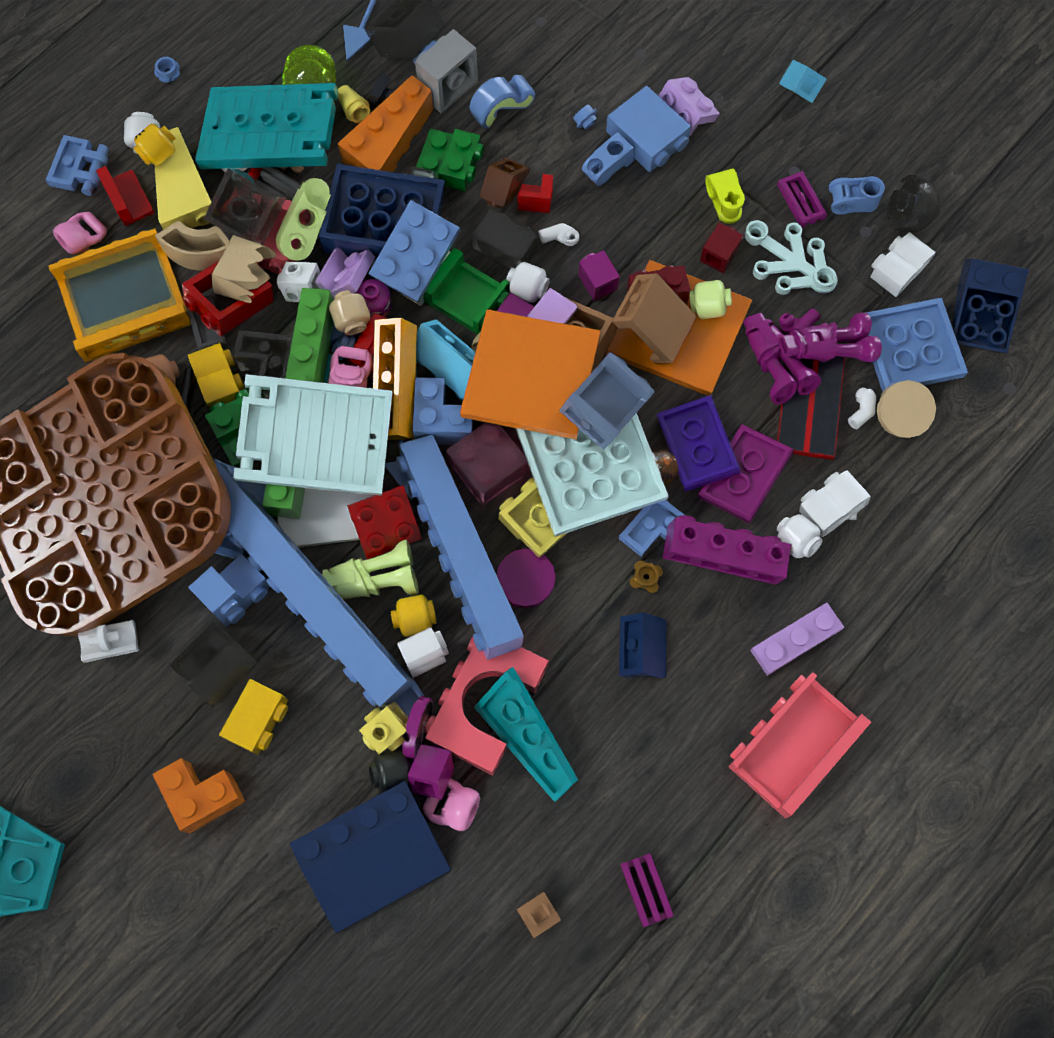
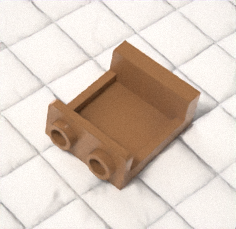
[612,273,696,363]

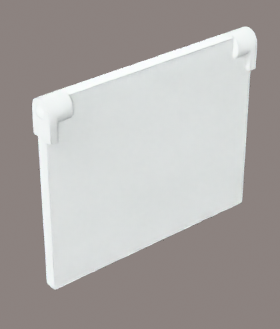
[278,488,374,547]

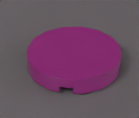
[497,549,556,609]

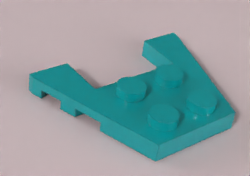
[0,806,65,917]

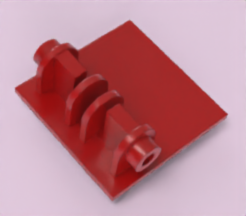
[347,485,422,559]

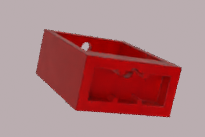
[182,261,273,337]

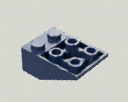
[952,258,1029,353]

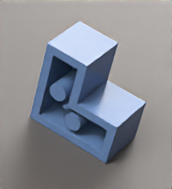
[413,378,474,445]
[188,554,270,627]

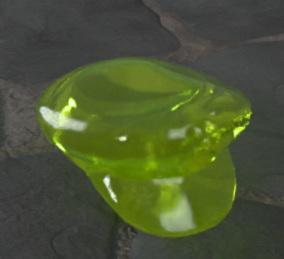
[282,45,336,85]

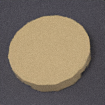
[877,380,936,438]

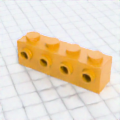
[372,318,417,440]

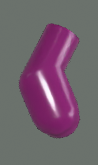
[779,308,821,333]

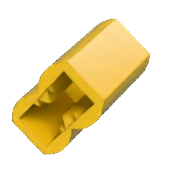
[188,343,245,409]

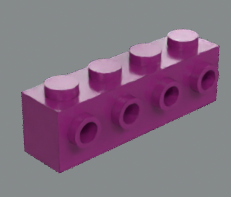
[663,515,791,585]

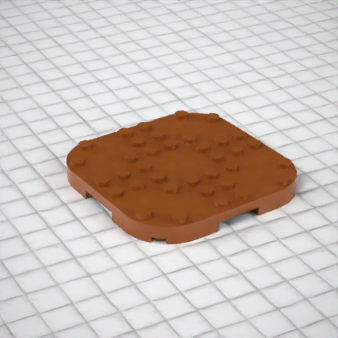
[0,353,231,637]

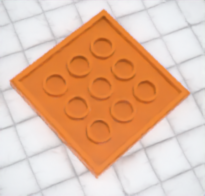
[606,260,752,396]
[460,310,601,440]

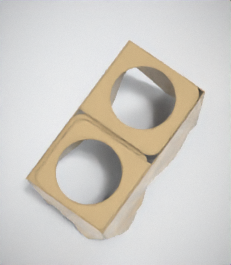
[212,235,276,303]

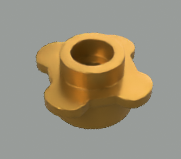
[630,561,663,593]

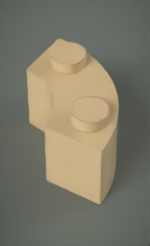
[155,220,229,271]

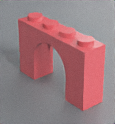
[425,637,549,776]

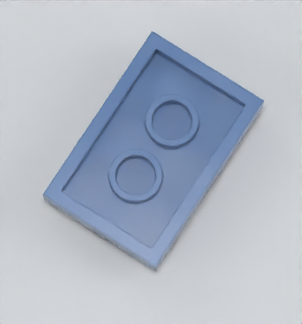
[368,200,461,303]

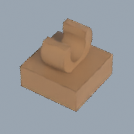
[517,892,561,938]

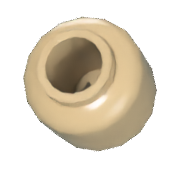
[329,290,371,335]

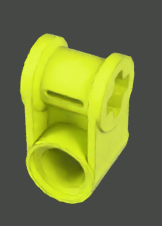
[705,169,745,224]

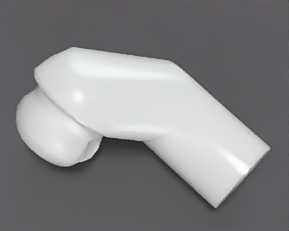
[539,223,579,246]
[848,388,877,430]

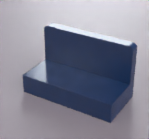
[619,612,666,679]

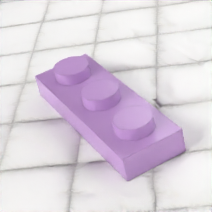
[750,603,844,676]

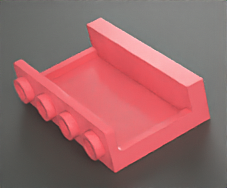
[728,672,871,819]

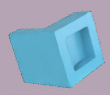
[779,60,827,103]

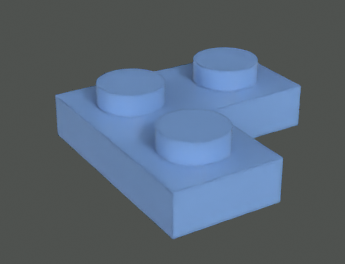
[619,500,684,557]

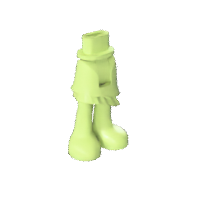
[321,540,419,599]

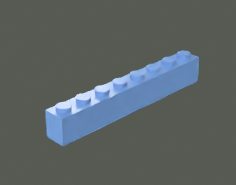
[396,434,524,660]

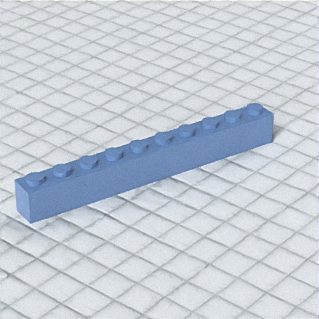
[214,459,414,707]

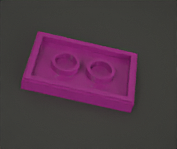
[698,424,793,524]

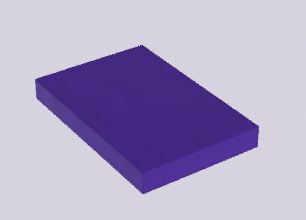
[656,395,741,492]

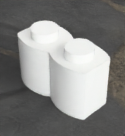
[870,232,936,297]
[799,471,871,537]
[397,627,449,678]

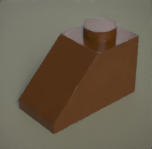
[479,158,530,208]

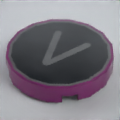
[403,696,434,759]

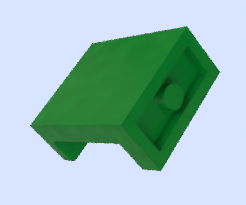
[423,248,510,335]

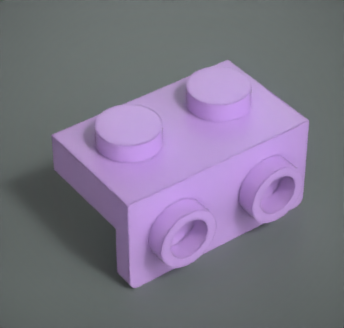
[659,77,720,136]

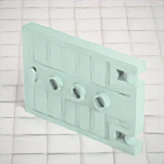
[233,374,392,496]

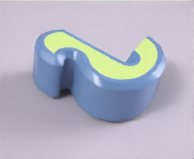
[469,75,535,129]

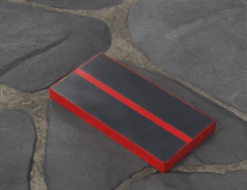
[777,356,845,460]

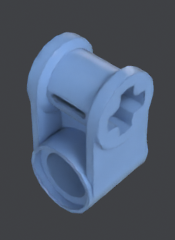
[829,176,885,214]

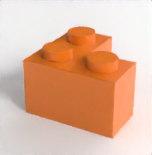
[152,758,246,834]

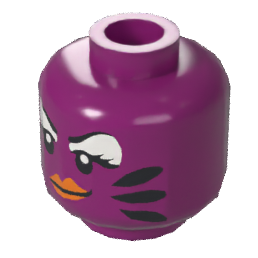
[355,279,392,317]

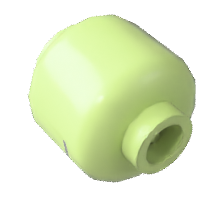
[690,280,732,319]

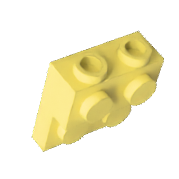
[498,478,567,558]

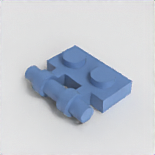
[46,135,109,196]

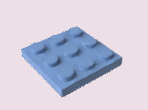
[867,298,968,392]

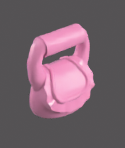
[53,212,107,255]
[328,346,373,388]
[422,779,480,831]

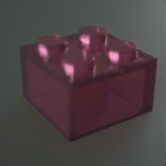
[446,422,529,506]

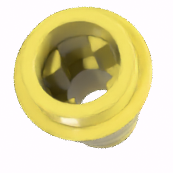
[338,85,370,123]

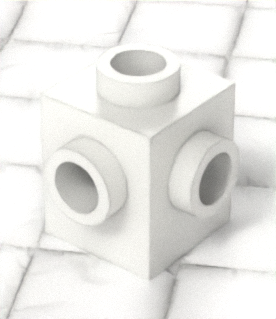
[277,261,321,302]

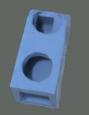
[582,132,634,186]

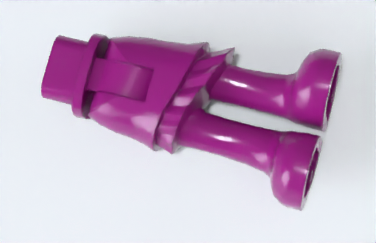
[779,312,882,363]
[743,313,821,405]

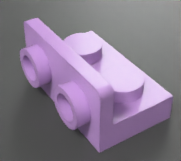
[316,248,375,300]

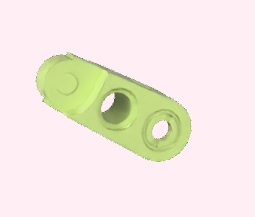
[275,178,331,261]

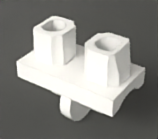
[78,620,139,663]

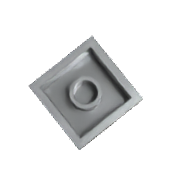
[415,29,478,113]

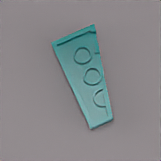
[474,667,578,802]

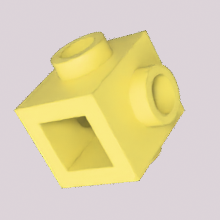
[359,702,408,754]

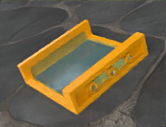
[48,229,191,363]

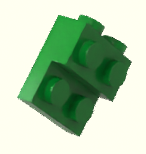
[416,128,484,192]
[205,389,262,468]

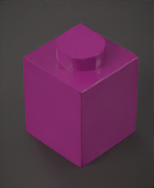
[578,250,620,301]
[408,744,454,800]

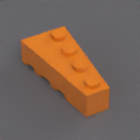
[338,75,434,172]

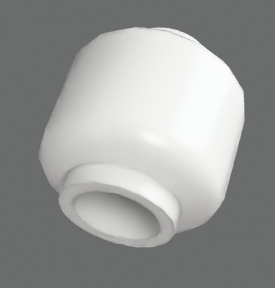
[124,112,160,154]
[506,262,549,303]
[777,514,822,558]

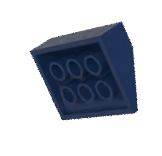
[319,164,445,261]
[289,781,451,933]

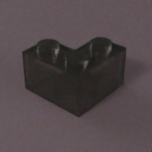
[234,330,293,399]

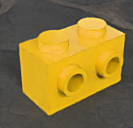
[219,679,288,755]

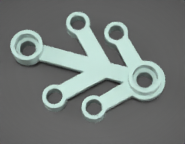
[745,220,837,295]

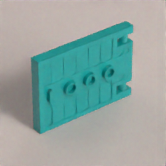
[195,83,339,169]

